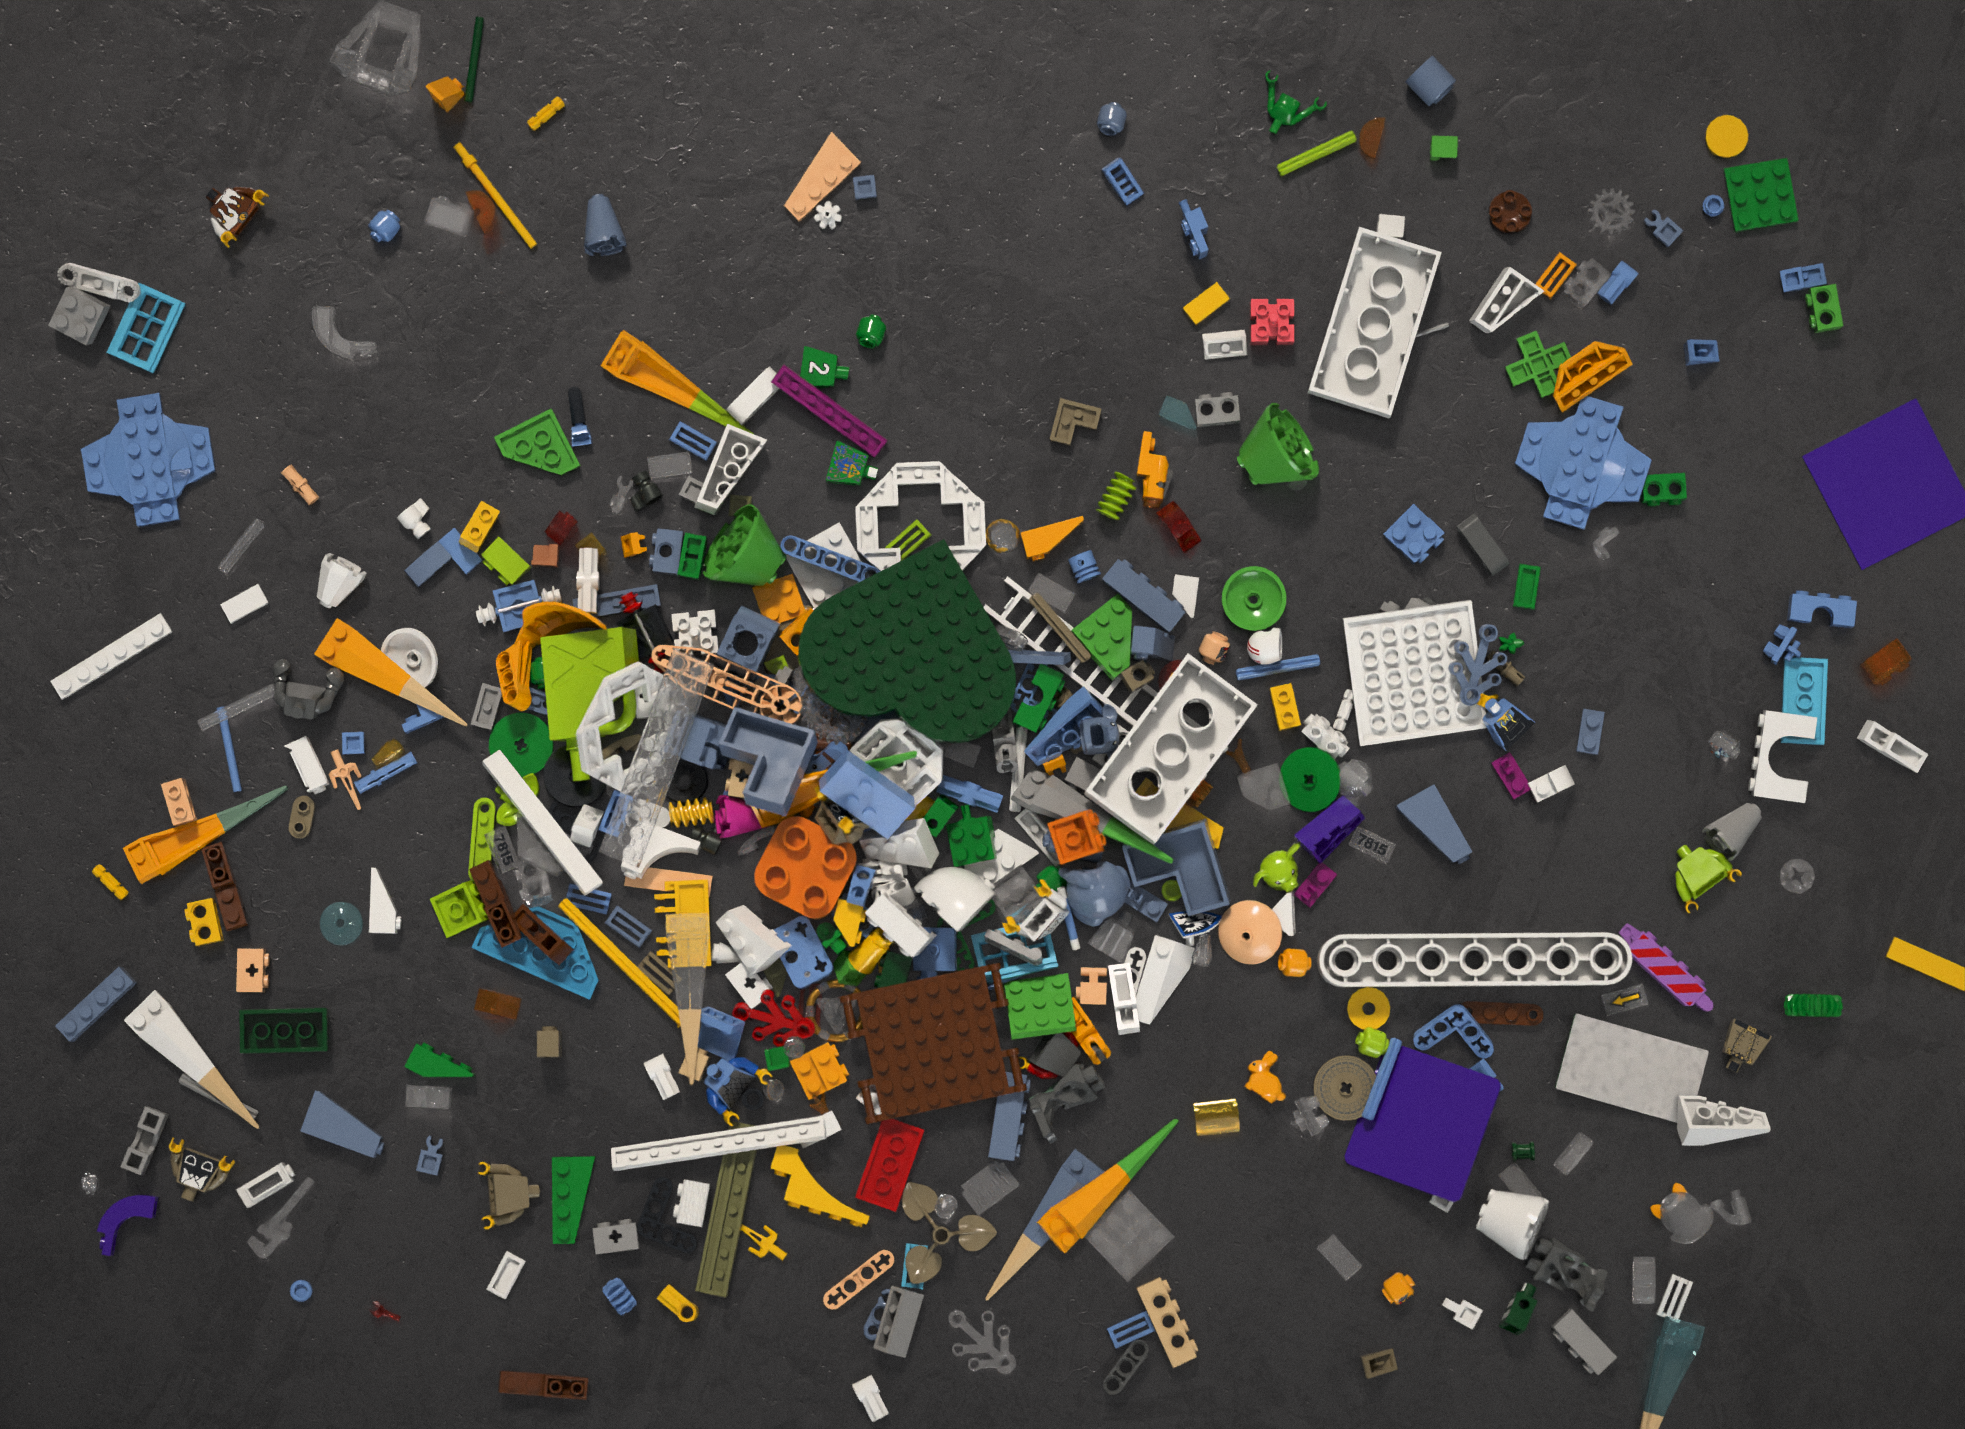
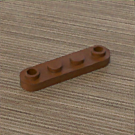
[1456,1001,1544,1026]

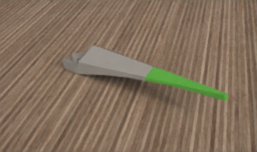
[1011,766,1173,863]

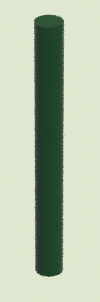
[464,17,484,102]

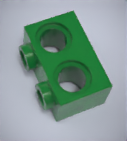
[1641,473,1687,506]
[677,533,708,581]

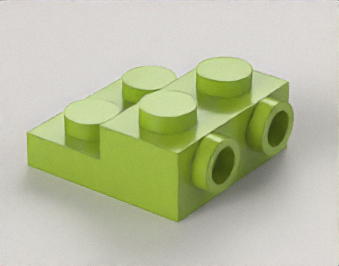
[430,880,489,938]

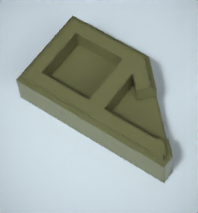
[763,957,788,998]

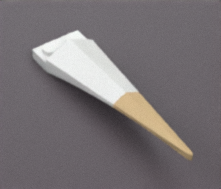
[124,990,259,1129]

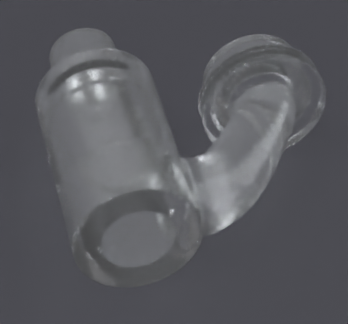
[1709,1189,1752,1226]

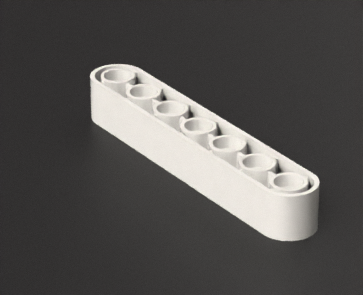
[1317,933,1632,987]

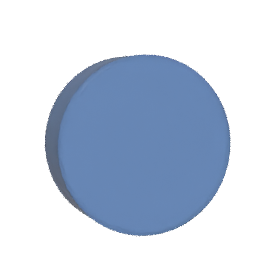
[290,1280,313,1302]

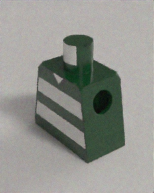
[1498,1283,1537,1336]

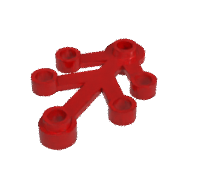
[732,989,815,1047]

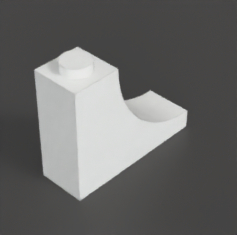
[621,819,701,879]

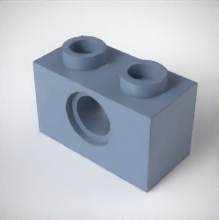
[649,528,684,576]

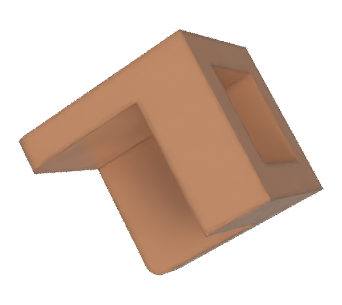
[531,544,560,568]

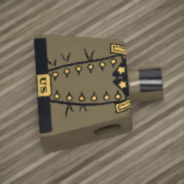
[1722,1018,1772,1073]

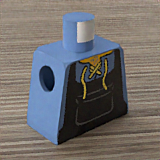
[1482,698,1535,751]

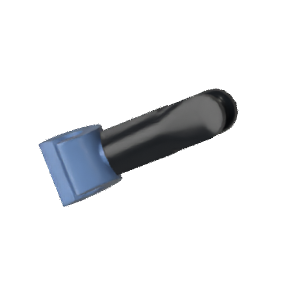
[568,386,592,447]

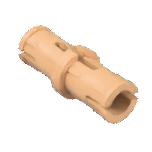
[281,464,319,506]

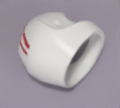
[1247,628,1282,665]

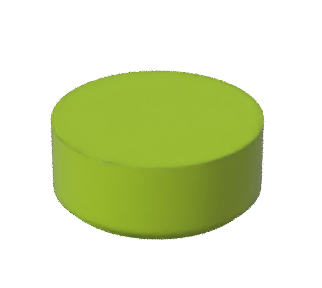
[1161,880,1182,901]

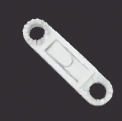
[57,263,141,302]

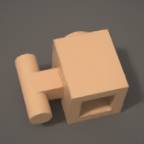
[1076,967,1107,1005]

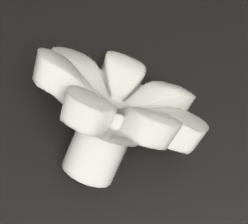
[814,201,842,229]

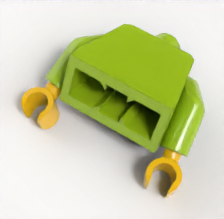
[1675,845,1742,913]

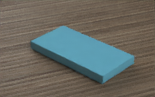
[1780,657,1828,745]

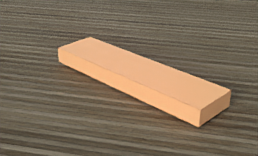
[624,867,713,897]

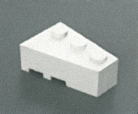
[1469,267,1544,333]
[716,905,792,975]

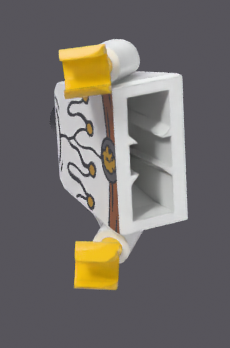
[1002,879,1069,942]

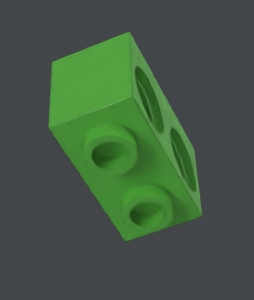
[1805,284,1843,333]

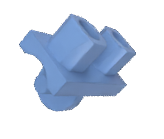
[1763,624,1801,665]

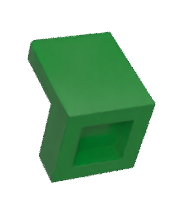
[764,1046,790,1071]

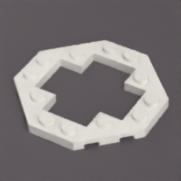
[855,461,986,571]
[576,662,686,794]

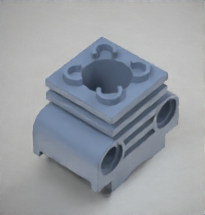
[714,605,781,682]
[665,711,727,770]

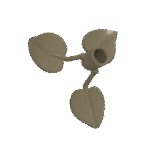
[902,1182,997,1284]

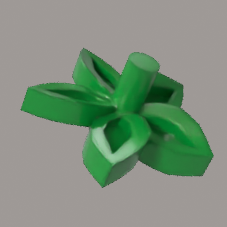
[1499,633,1524,654]

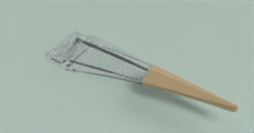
[665,913,709,1085]

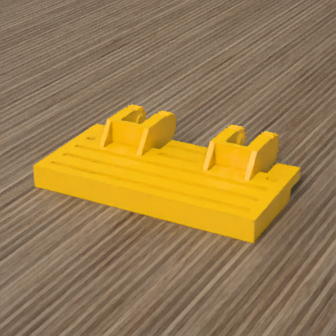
[654,880,711,968]

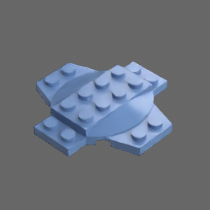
[81,393,216,527]
[1515,396,1652,530]

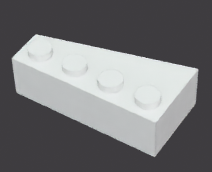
[694,424,767,515]

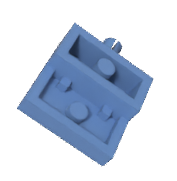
[1179,199,1209,259]

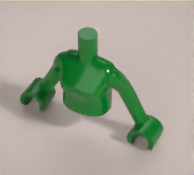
[1265,70,1327,135]

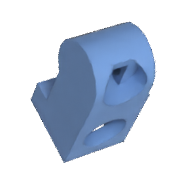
[846,865,875,907]

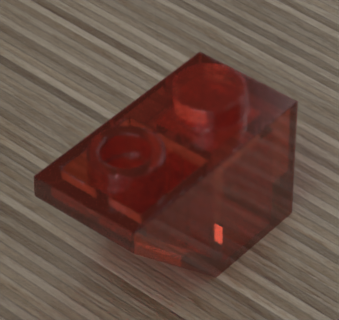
[1156,501,1202,553]
[545,511,579,548]

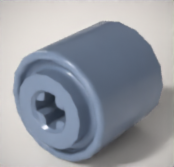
[1405,55,1456,106]

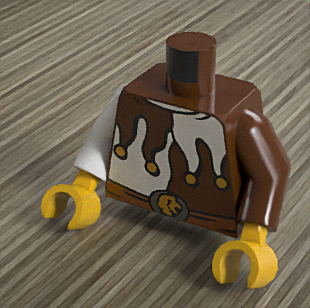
[206,187,269,248]

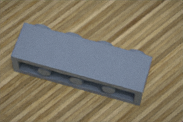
[1102,559,1185,633]
[55,967,137,1042]
[988,1072,1031,1161]

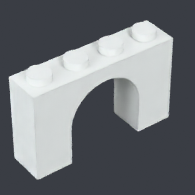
[1748,710,1817,803]

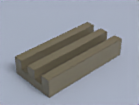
[637,951,683,995]

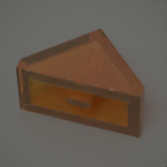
[474,988,521,1019]

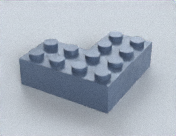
[718,707,818,816]
[1122,819,1231,916]

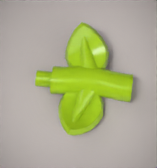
[494,773,539,826]

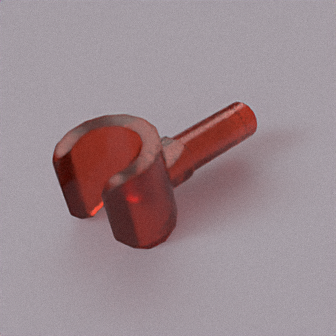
[369,1301,400,1321]

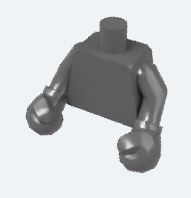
[272,659,345,720]

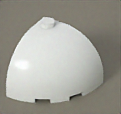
[914,867,996,931]

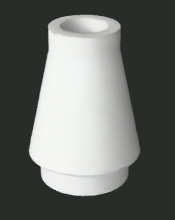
[711,942,742,963]

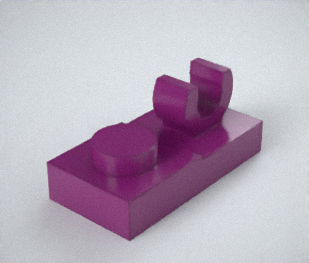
[1491,752,1530,800]
[1294,862,1337,908]

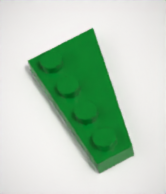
[552,1156,596,1244]

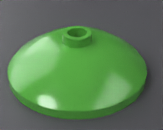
[1222,566,1286,631]

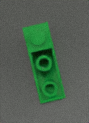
[404,1042,475,1077]

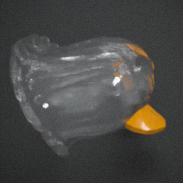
[1650,1183,1714,1244]

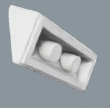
[1014,808,1060,867]

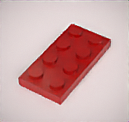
[855,1119,924,1212]

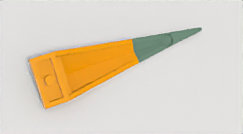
[123,786,289,884]

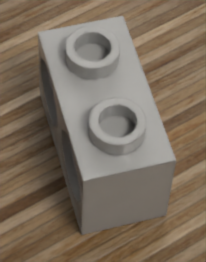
[1194,392,1240,427]

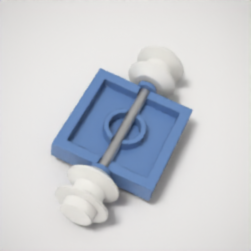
[476,580,562,633]

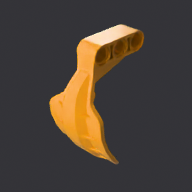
[496,602,607,711]

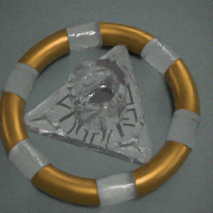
[806,979,863,1042]

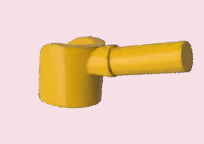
[1477,693,1499,708]

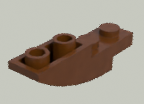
[201,842,248,932]
[469,860,522,948]
[498,1370,588,1400]

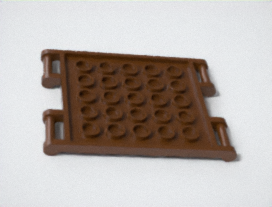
[839,962,1027,1124]

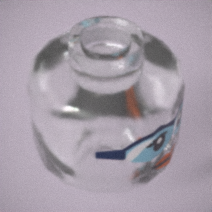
[1708,729,1741,761]

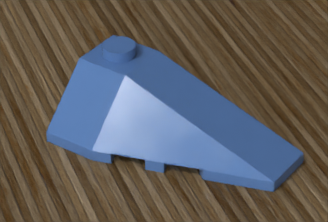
[1024,686,1103,766]

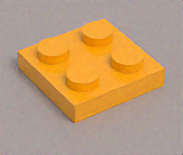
[752,573,805,623]

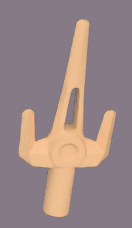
[329,749,361,810]

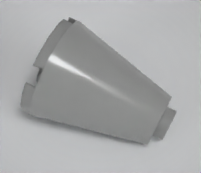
[1702,803,1762,861]

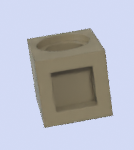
[1119,660,1155,694]

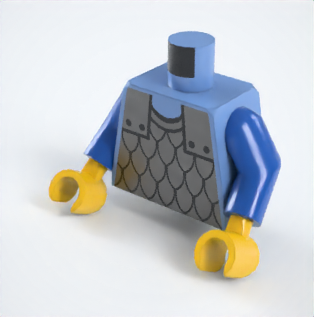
[704,1057,772,1126]

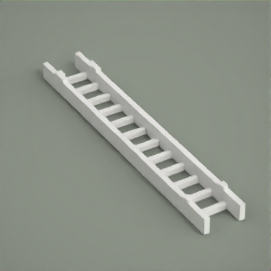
[984,576,1229,781]

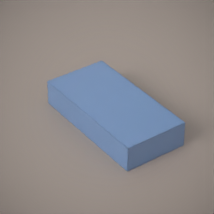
[439,528,483,574]

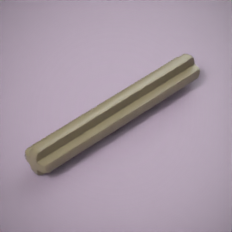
[1029,593,1091,663]

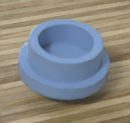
[1702,195,1724,217]

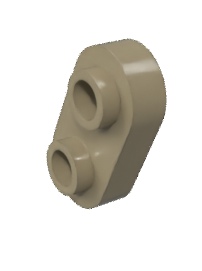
[289,796,315,839]

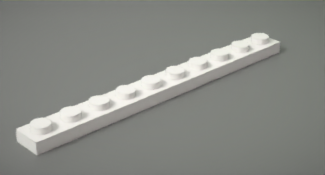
[611,1116,826,1171]

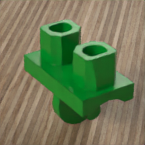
[816,922,848,955]

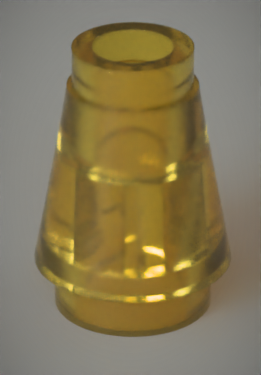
[372,738,405,768]

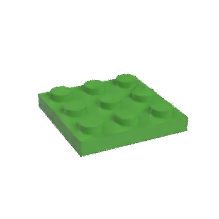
[1004,973,1076,1039]

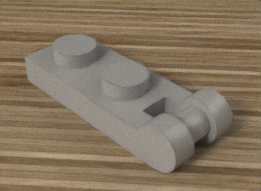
[984,929,1043,966]

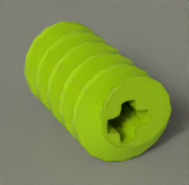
[1095,471,1136,520]

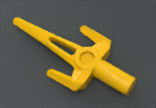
[741,1224,787,1261]

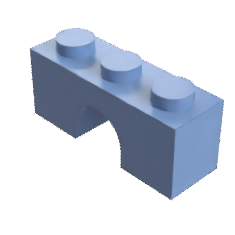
[1787,591,1857,628]

